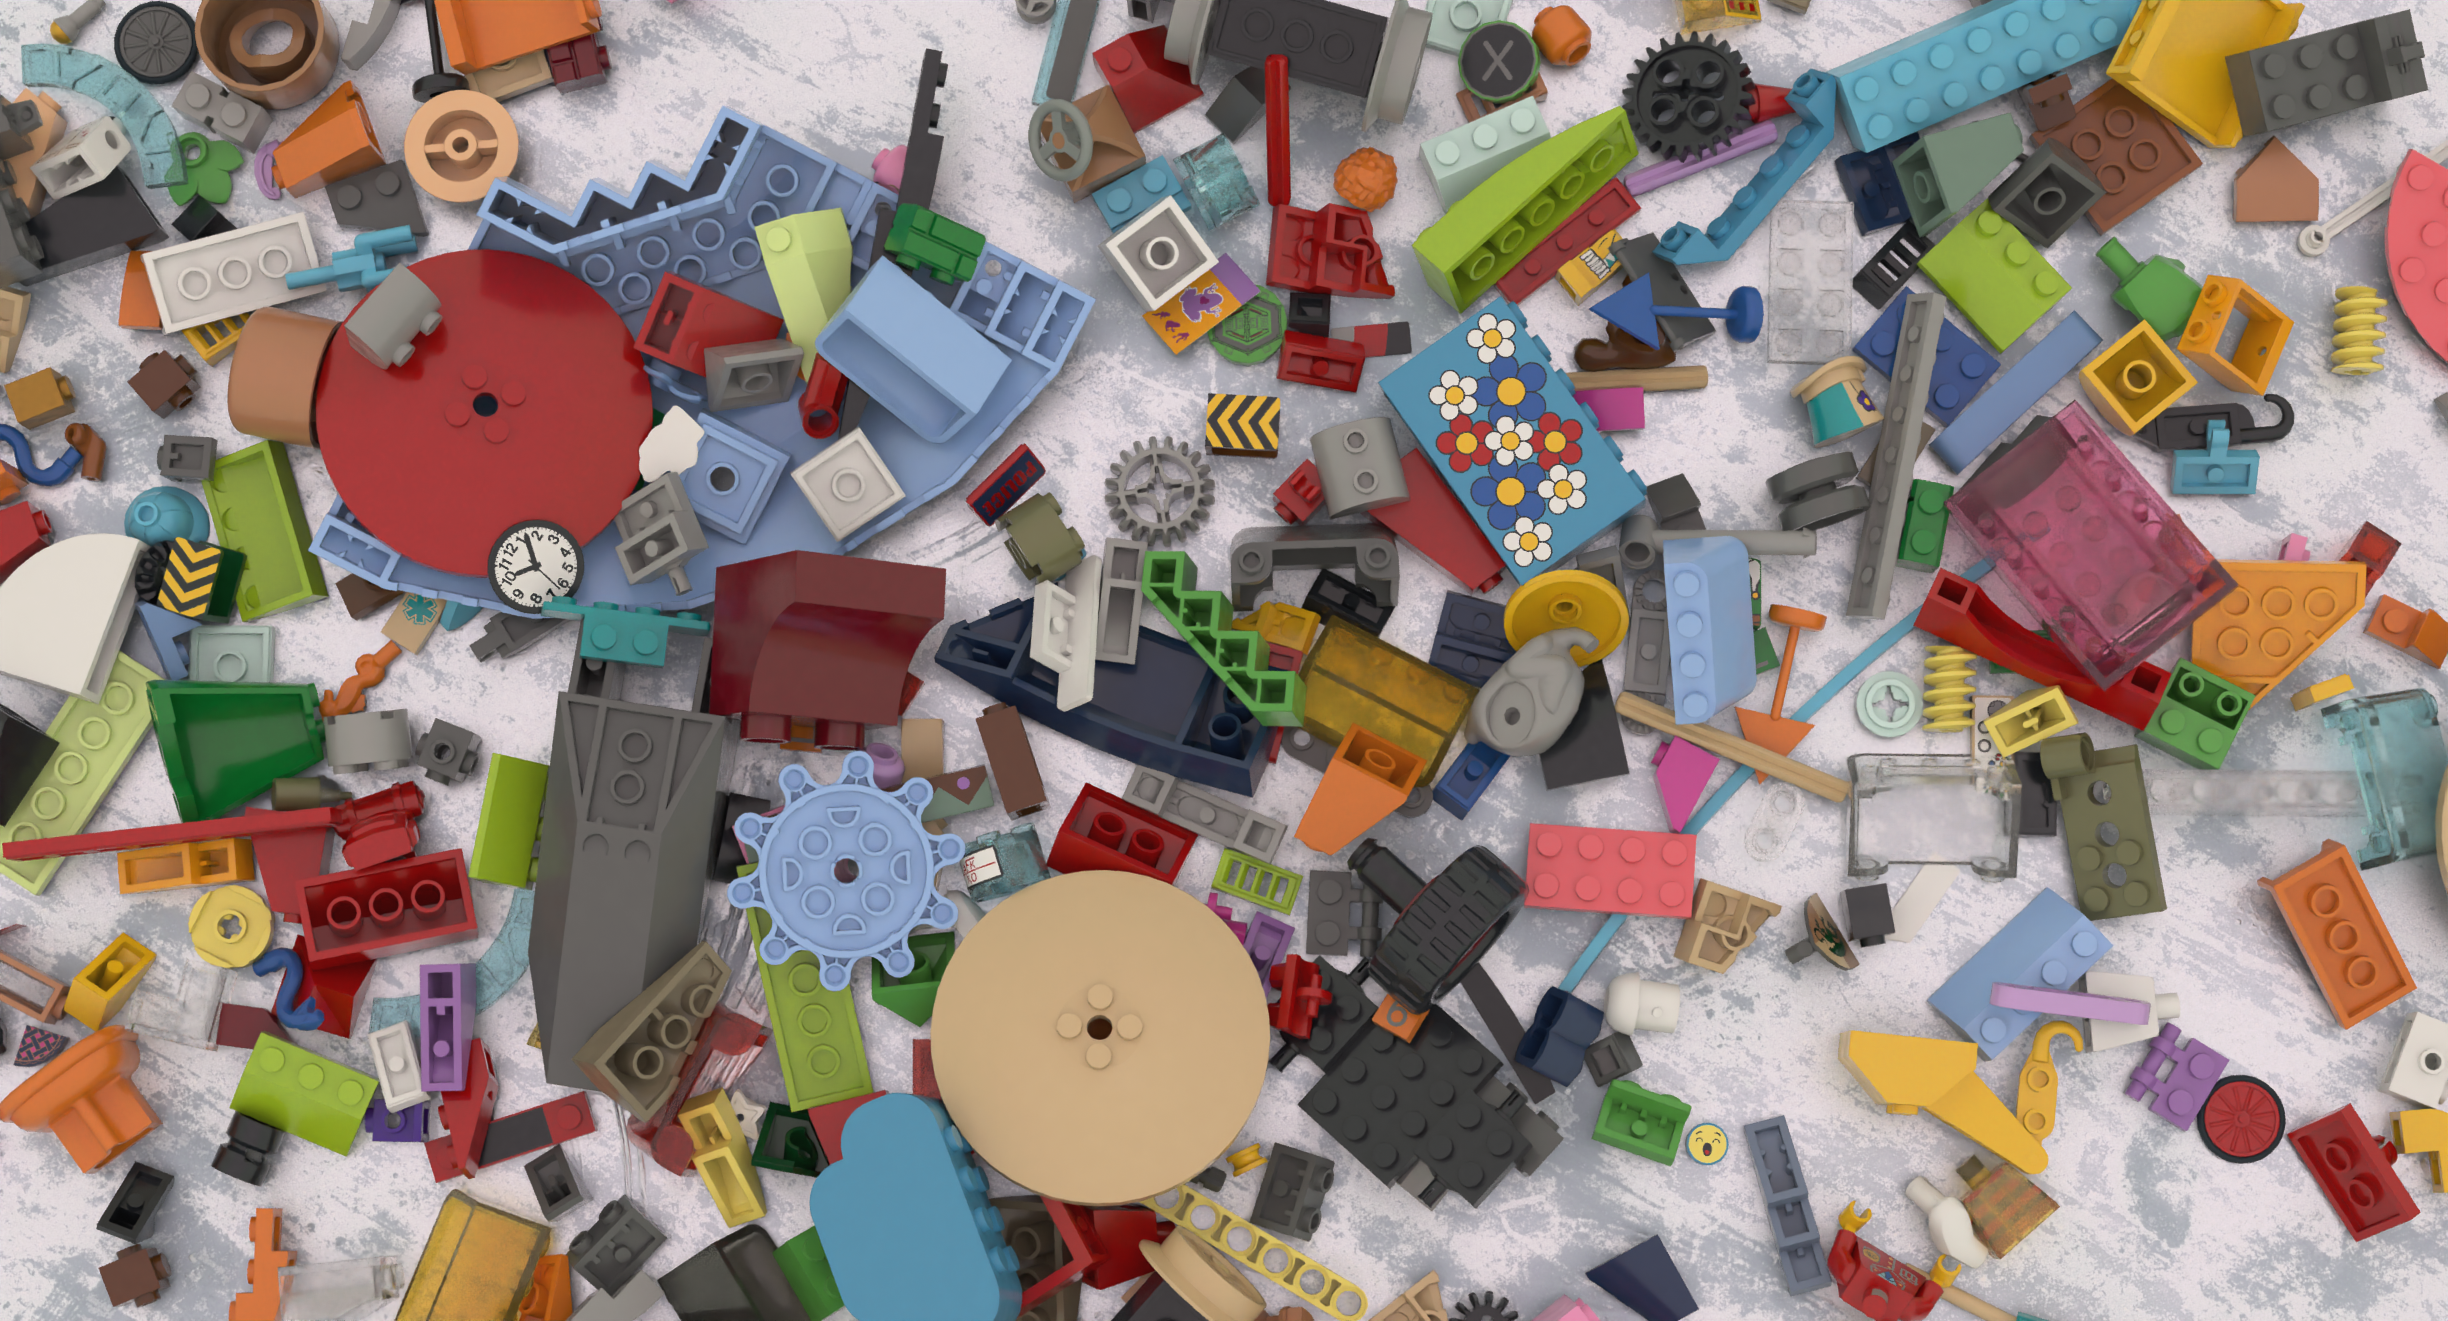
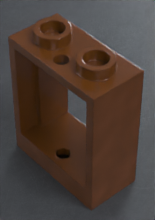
[976,702,1051,821]

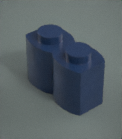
[1515,986,1604,1087]

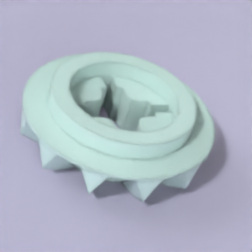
[1855,671,1923,738]

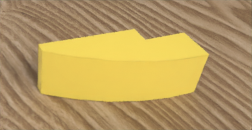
[677,1087,767,1228]

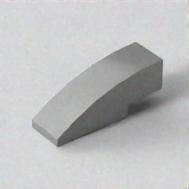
[1095,537,1148,665]
[565,1269,665,1321]

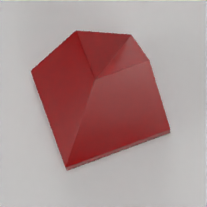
[271,935,377,1039]

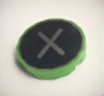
[1458,20,1541,104]

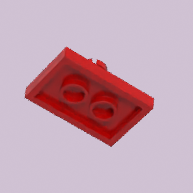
[2287,1103,2421,1242]

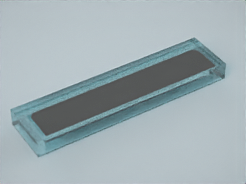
[1031,0,1101,107]

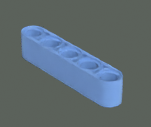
[1929,310,2103,475]

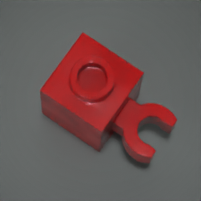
[1273,459,1326,526]

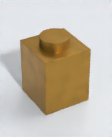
[4,367,76,430]

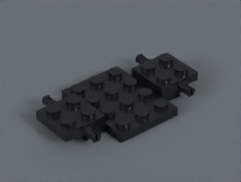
[1269,955,1533,1209]

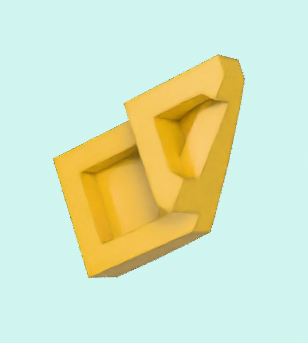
[1232,601,1321,655]

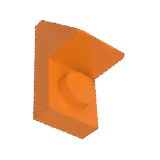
[2363,594,2448,669]

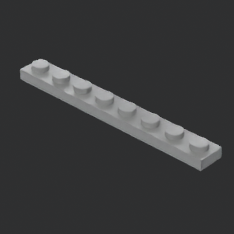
[1846,292,1946,620]

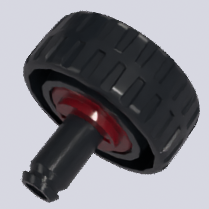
[1347,838,1529,1015]

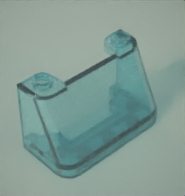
[2320,687,2448,871]

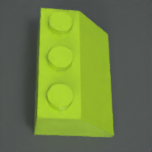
[1917,198,2072,354]
[468,753,550,891]
[229,1031,380,1156]

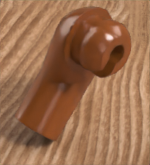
[65,423,107,482]

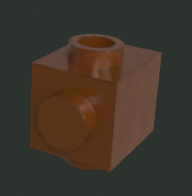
[127,350,201,419]
[98,1244,172,1308]

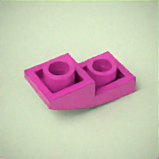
[1573,387,1645,433]

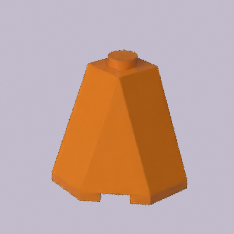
[271,80,386,198]

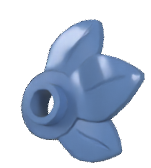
[643,357,708,405]

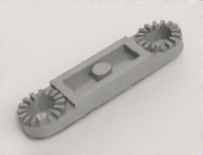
[1621,570,1670,735]

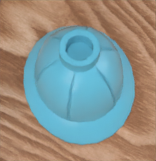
[124,486,210,546]

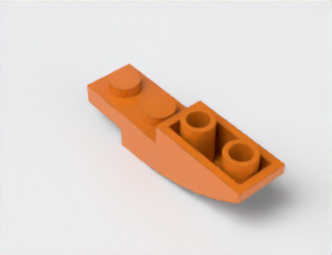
[229,1208,297,1321]

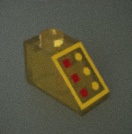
[1675,0,1762,35]

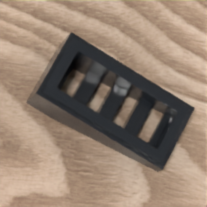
[1850,220,1936,309]

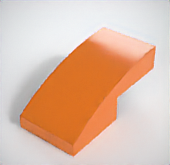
[118,250,163,330]

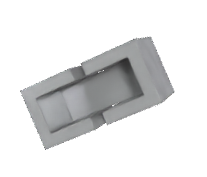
[172,71,273,154]

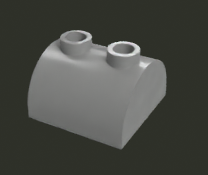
[344,263,443,369]
[1310,417,1410,520]

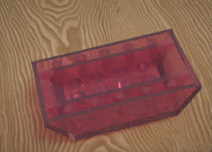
[1943,400,2239,692]

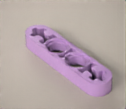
[1989,982,2151,1025]

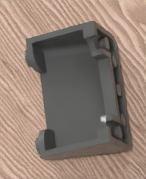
[1230,523,1400,612]

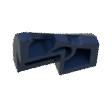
[1585,1234,1699,1321]

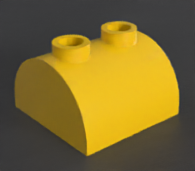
[2079,319,2198,436]

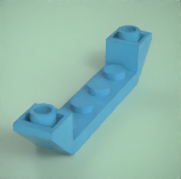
[1652,68,1836,265]

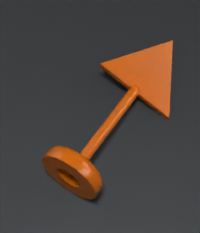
[1734,604,1827,785]

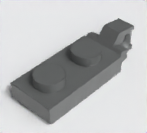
[469,612,570,663]

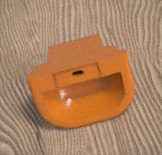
[0,1025,163,1174]

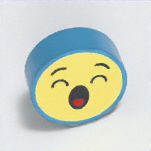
[1685,1123,1729,1165]

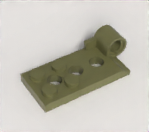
[2040,732,2167,921]

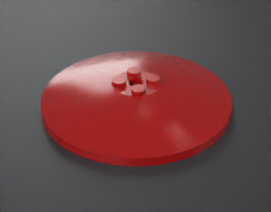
[316,249,653,578]

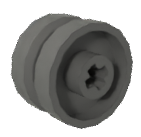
[1765,452,1871,531]

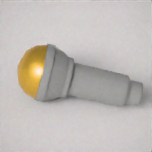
[50,0,106,44]

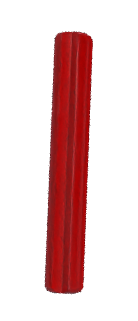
[1264,54,1291,206]

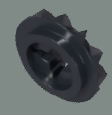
[135,540,174,605]

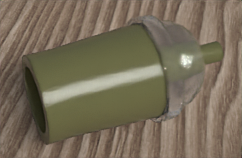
[271,775,352,811]

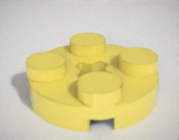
[188,885,275,969]

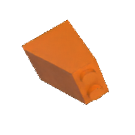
[1294,723,1427,856]

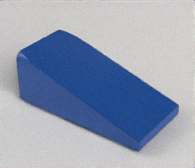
[1432,741,1511,820]

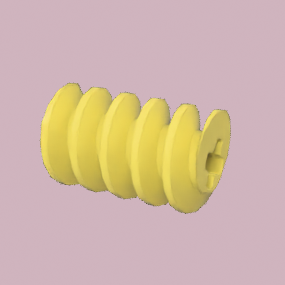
[2330,286,2388,375]
[1922,646,1977,733]

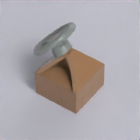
[1028,84,1146,203]

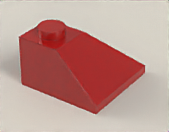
[1092,25,1204,134]

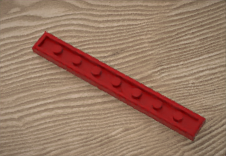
[2,807,343,862]

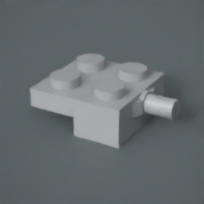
[614,472,709,596]

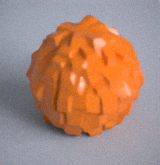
[1333,147,1398,213]

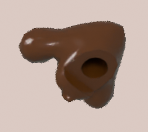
[1574,274,1677,372]

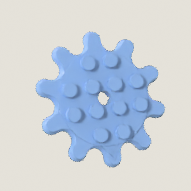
[727,750,965,991]

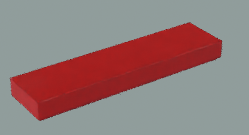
[1493,177,1641,306]

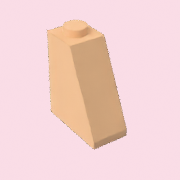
[4,88,68,219]

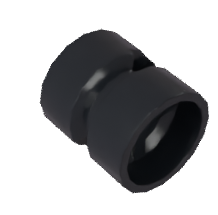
[211,1111,286,1186]

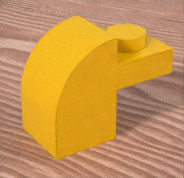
[2389,1109,2448,1193]

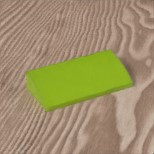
[201,440,329,622]

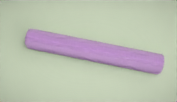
[1623,120,1778,197]

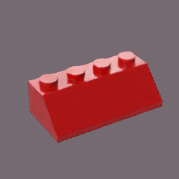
[294,848,479,971]

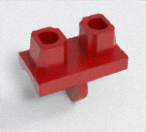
[1267,954,1332,1039]

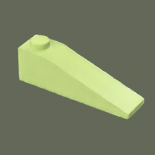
[754,208,853,384]

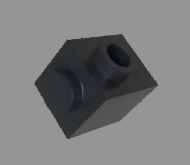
[1840,883,1895,948]

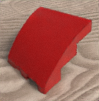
[1266,203,1395,299]

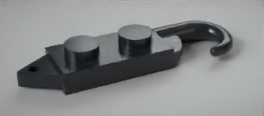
[2133,394,2294,452]

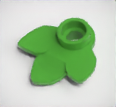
[166,132,244,206]

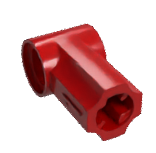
[798,352,848,439]

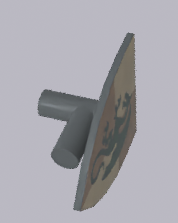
[1785,893,1860,971]

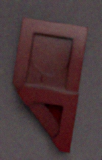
[216,1003,297,1049]

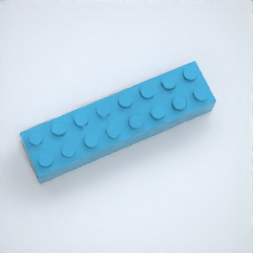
[1826,0,2142,153]

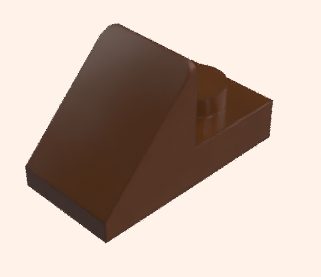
[2016,71,2076,131]

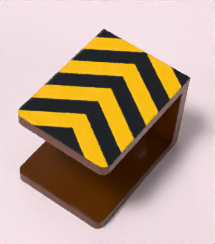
[1205,393,1280,459]

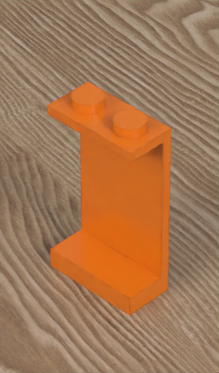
[434,0,602,75]

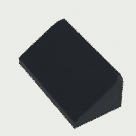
[1302,569,1395,649]

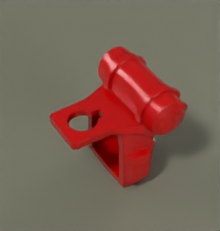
[333,781,425,870]

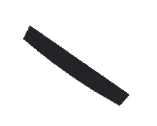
[1461,962,1556,1104]

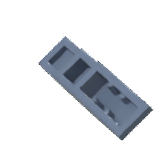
[1744,1115,1832,1297]

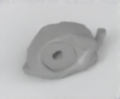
[1464,627,1599,757]

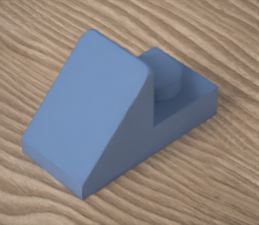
[134,600,202,680]

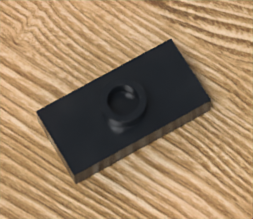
[2012,752,2057,837]

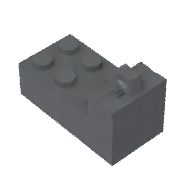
[2225,9,2428,137]
[0,94,44,289]

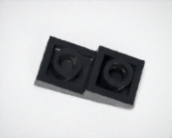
[712,792,771,883]

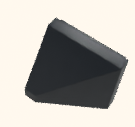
[1288,292,1331,337]

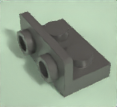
[1249,1142,1335,1242]
[566,1195,667,1296]

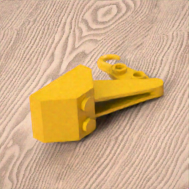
[1838,1021,2083,1174]

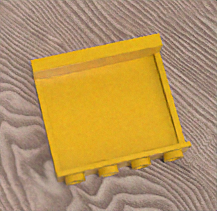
[2106,0,2305,148]

